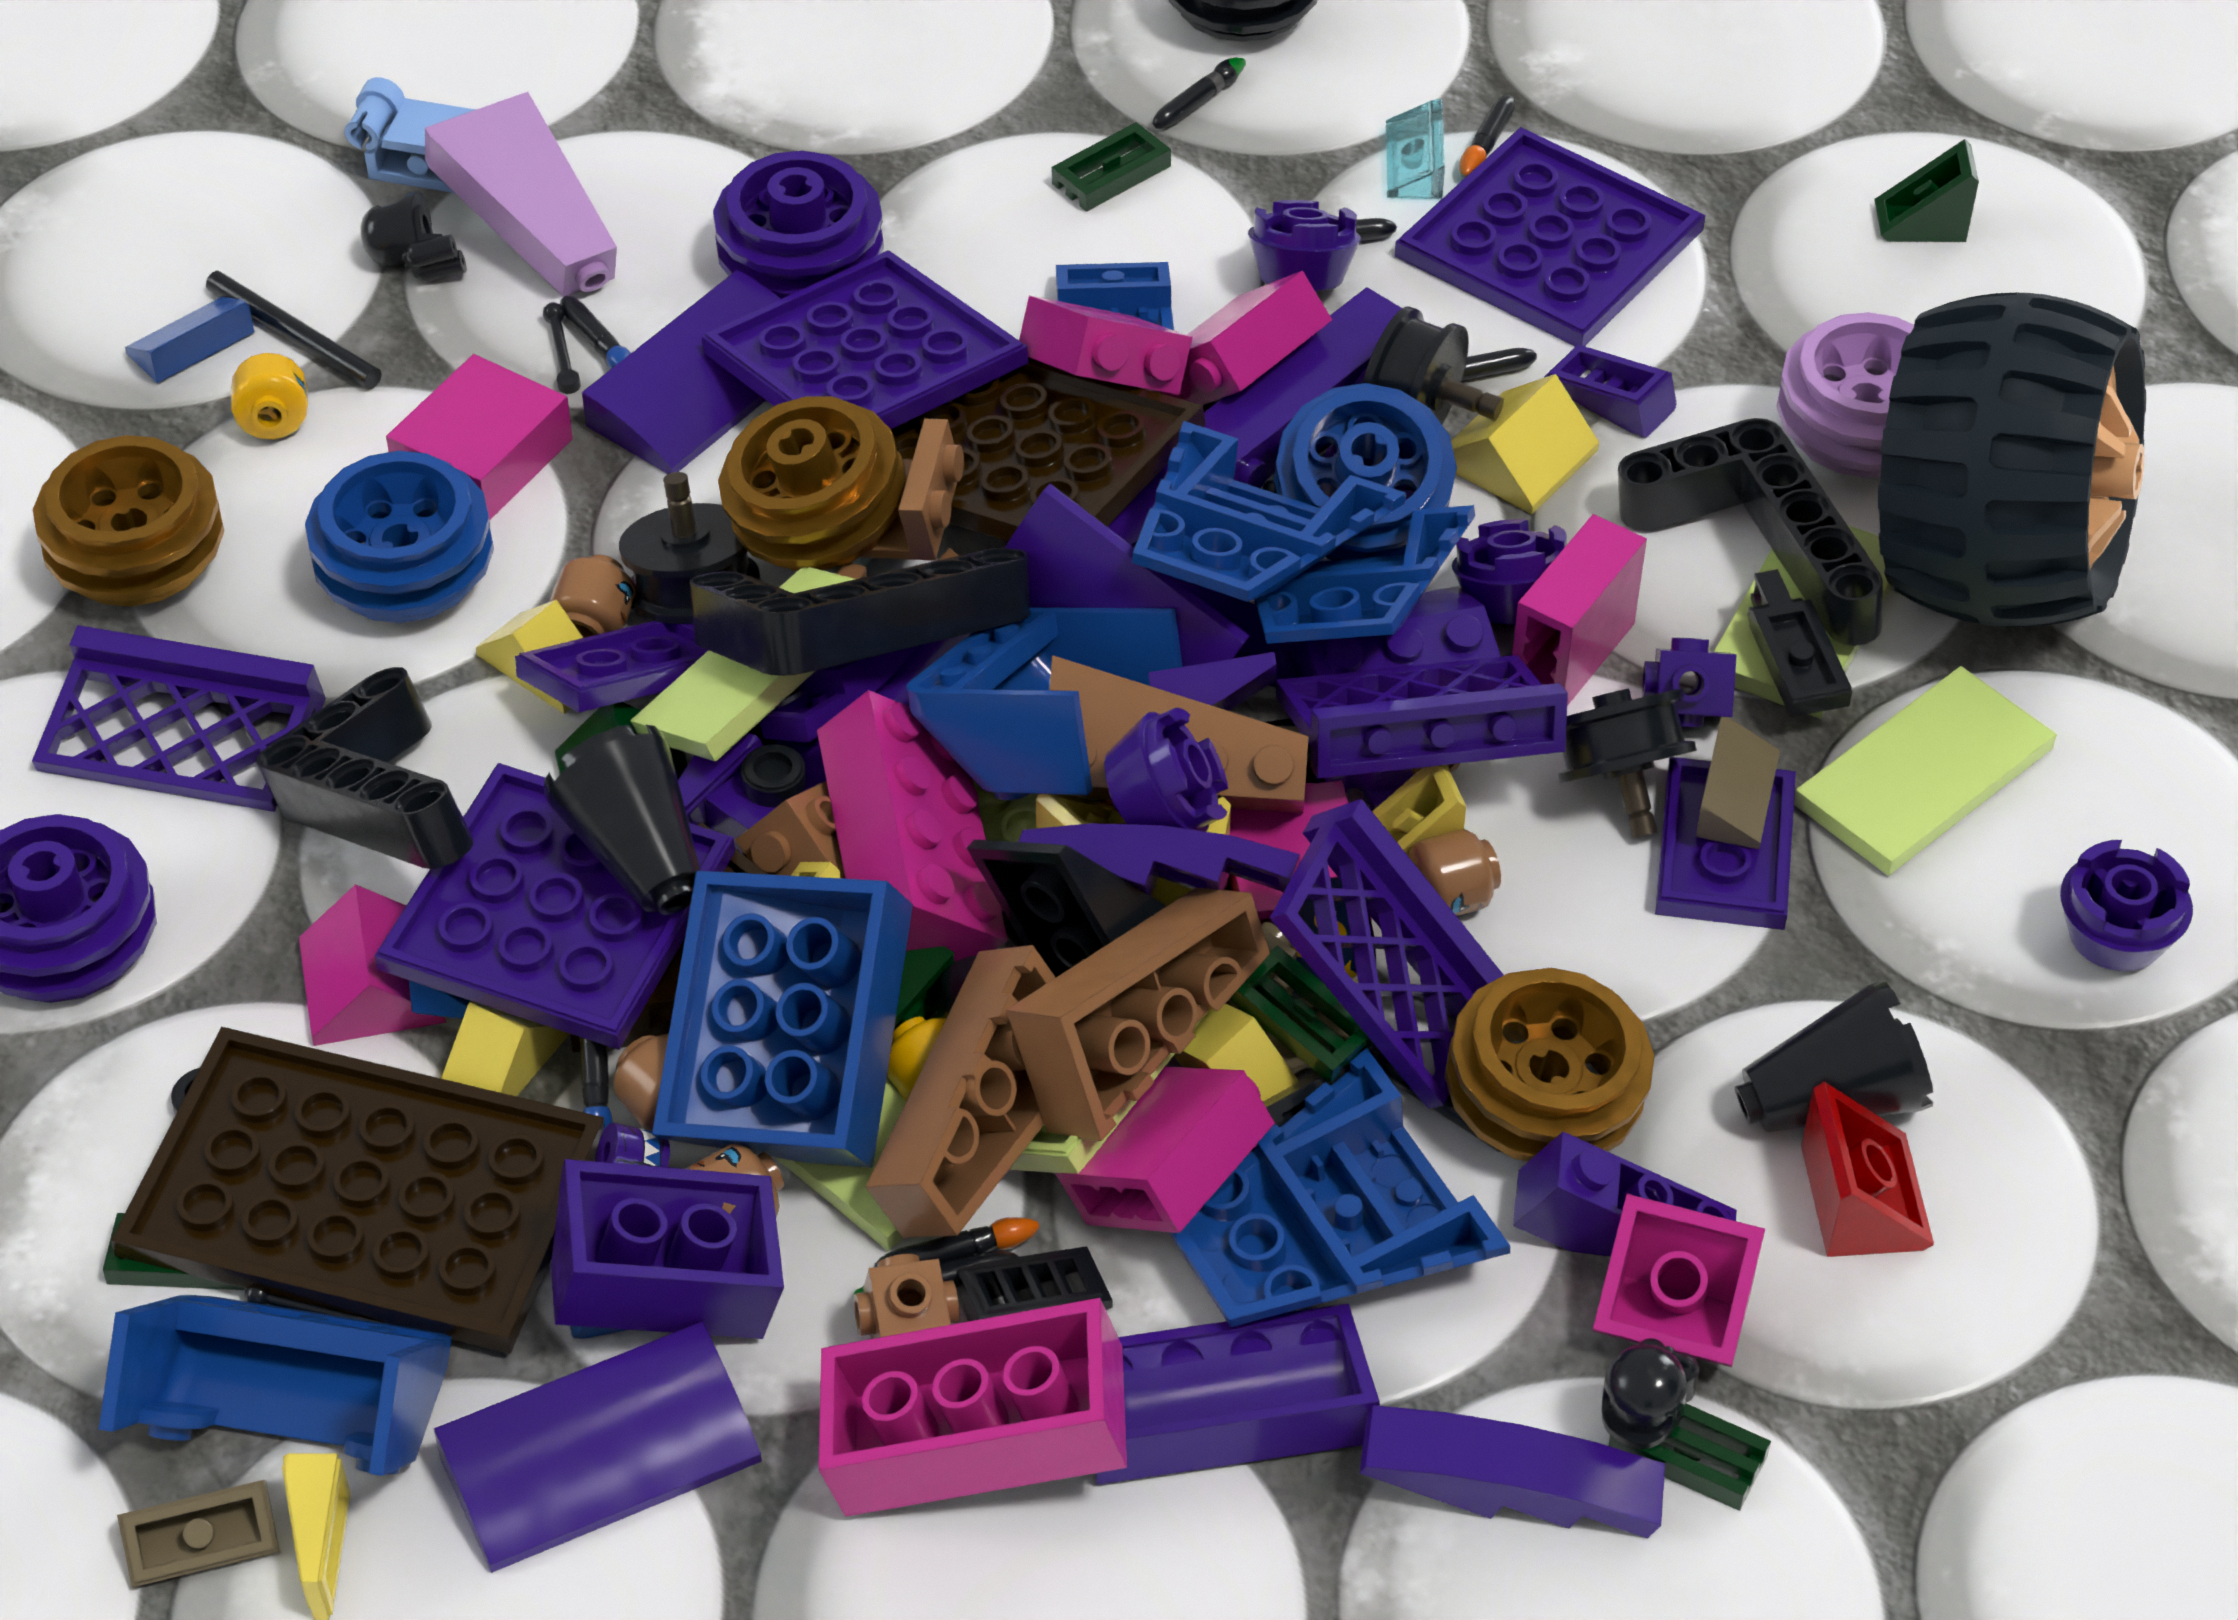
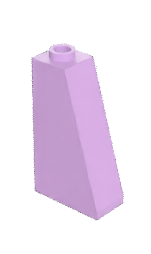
[425,92,617,297]

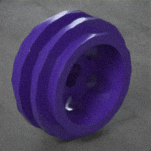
[713,150,884,299]
[0,814,157,1003]

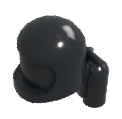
[360,191,467,282]
[1601,1338,1699,1449]

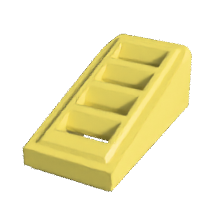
[282,1453,351,1620]

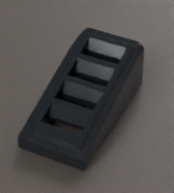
[956,1246,1113,1321]

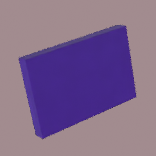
[515,621,708,713]
[1655,757,1796,930]

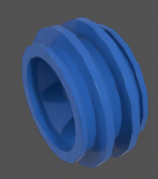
[1273,383,1457,560]
[305,451,494,623]

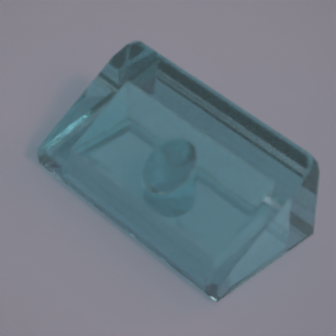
[1385,99,1445,199]

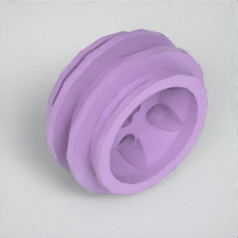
[1776,312,1914,478]

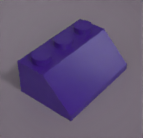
[1287,586,1501,678]
[551,1159,784,1339]

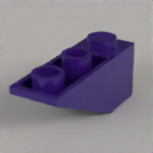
[1513,1132,1737,1257]

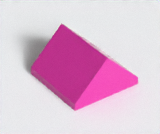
[299,884,446,1046]
[1592,1194,1765,1367]

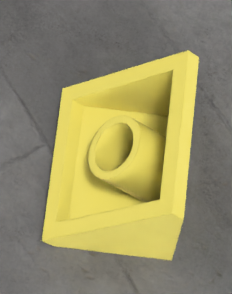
[1451,374,1599,515]

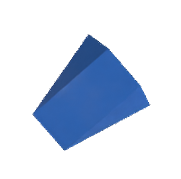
[1132,421,1407,602]
[1254,505,1475,644]
[1168,1048,1510,1327]

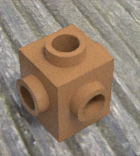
[854,1254,959,1339]

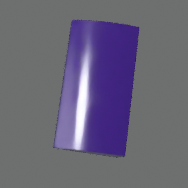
[582,269,781,474]
[1005,484,1250,667]
[1094,1303,1380,1485]
[434,1321,762,1573]

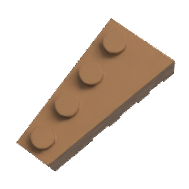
[1049,655,1309,813]
[1006,887,1270,1141]
[866,945,1056,1238]

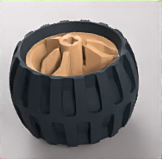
[1878,292,2146,627]

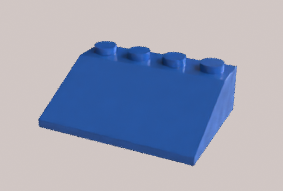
[652,871,913,1168]

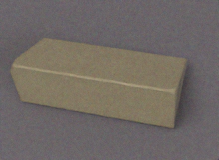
[1696,716,1780,849]
[117,1480,280,1588]

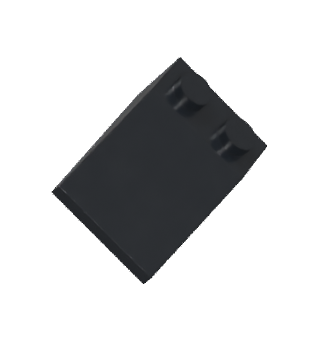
[967,839,1166,977]

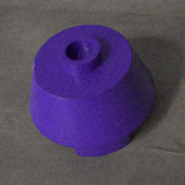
[1248,200,1361,293]
[1452,519,1567,625]
[1104,708,1228,832]
[2060,840,2193,971]

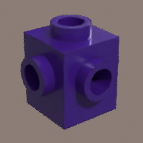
[1642,637,1737,727]

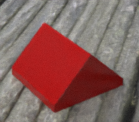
[1801,1082,1934,1257]

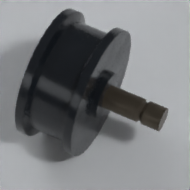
[1363,306,1504,424]
[619,472,761,624]
[1558,688,1697,838]

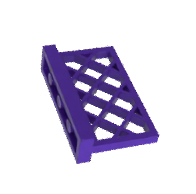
[32,625,326,812]
[1276,655,1568,779]
[1270,799,1504,1109]

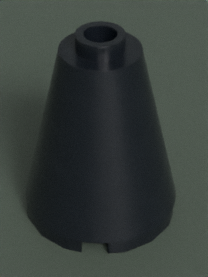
[544,724,701,915]
[1735,981,1934,1132]

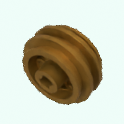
[718,396,907,571]
[32,435,224,607]
[1444,967,1655,1162]

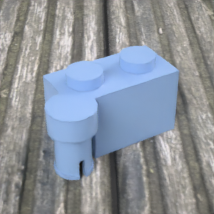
[344,77,476,193]

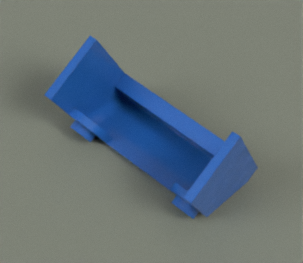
[906,607,1183,800]
[98,1295,452,1476]

